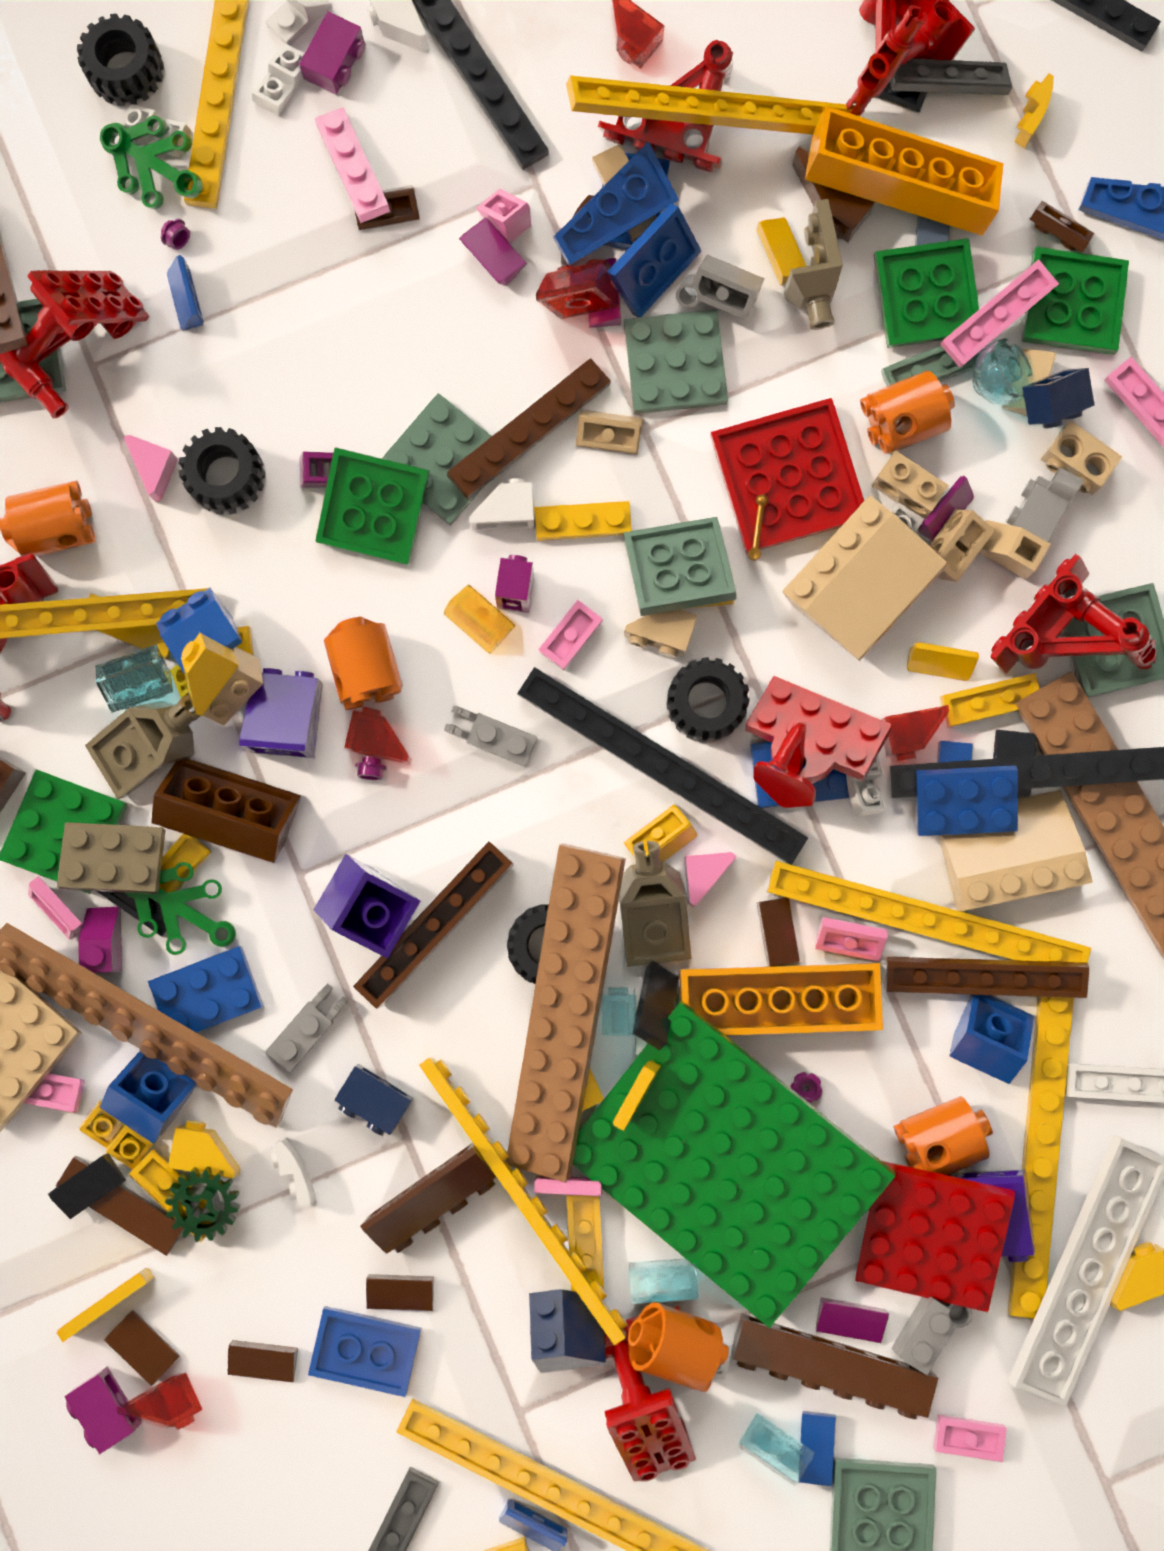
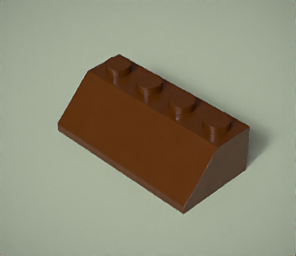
[151,758,301,863]
[360,1142,496,1254]

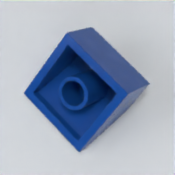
[156,587,242,674]
[949,994,1034,1084]
[100,1051,197,1144]

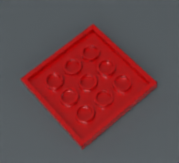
[710,397,864,554]
[855,1160,1015,1312]

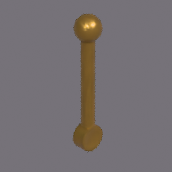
[748,494,769,561]

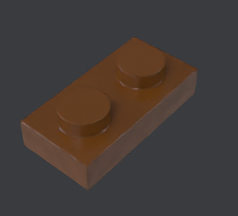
[1029,200,1095,253]

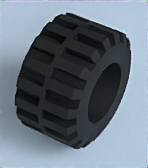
[77,13,164,106]
[178,427,266,515]
[666,657,750,743]
[507,904,549,984]

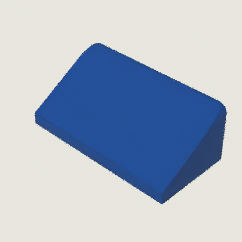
[167,255,204,330]
[498,1498,568,1551]

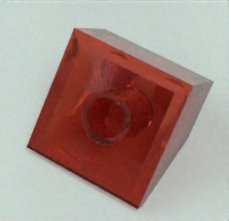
[536,259,619,320]

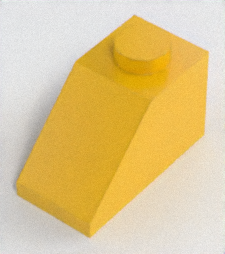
[181,633,239,717]
[168,1120,241,1179]
[1110,1242,1164,1311]

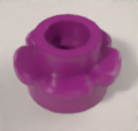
[160,218,190,250]
[355,757,387,780]
[790,1072,822,1104]

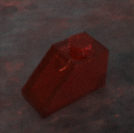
[611,0,665,69]
[881,705,949,762]
[344,707,412,765]
[116,1372,203,1430]

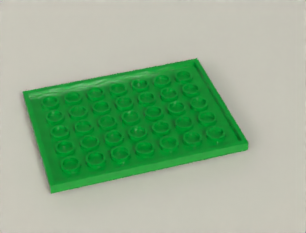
[573,1001,896,1329]

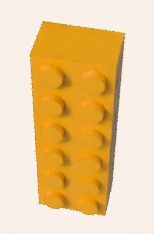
[805,106,1004,236]
[679,963,883,1035]

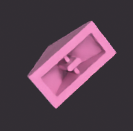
[477,189,531,243]
[123,435,178,502]
[684,852,737,907]

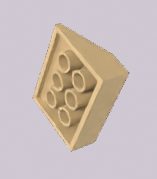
[782,495,948,661]
[939,790,1093,911]

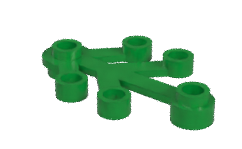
[99,115,203,210]
[125,862,236,955]

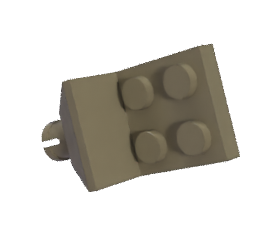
[784,199,843,330]
[85,696,201,799]
[619,841,692,967]

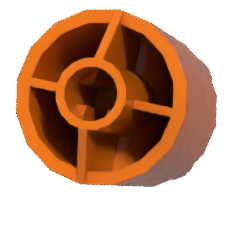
[860,371,955,454]
[0,480,96,557]
[323,616,403,710]
[893,1096,993,1175]
[628,1302,729,1392]

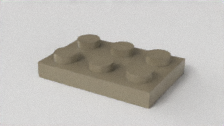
[57,823,166,894]

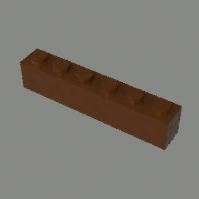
[352,841,514,1009]
[731,1313,939,1419]

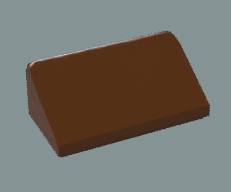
[355,185,420,230]
[756,898,800,967]
[366,1274,434,1311]
[104,1310,180,1386]
[227,1340,298,1382]

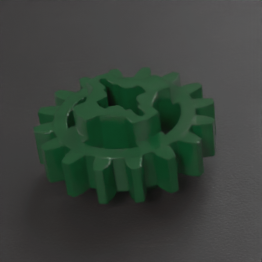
[165,1166,241,1242]

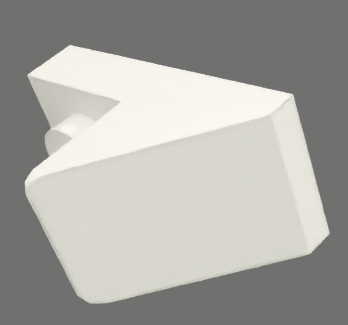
[265,0,332,46]

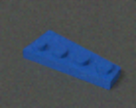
[553,141,679,266]
[1078,177,1164,240]

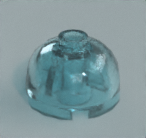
[972,338,1033,406]

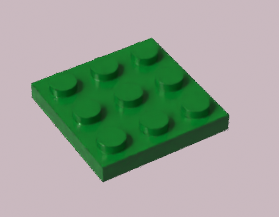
[873,238,979,348]
[1021,247,1129,355]
[315,447,430,565]
[0,769,128,894]

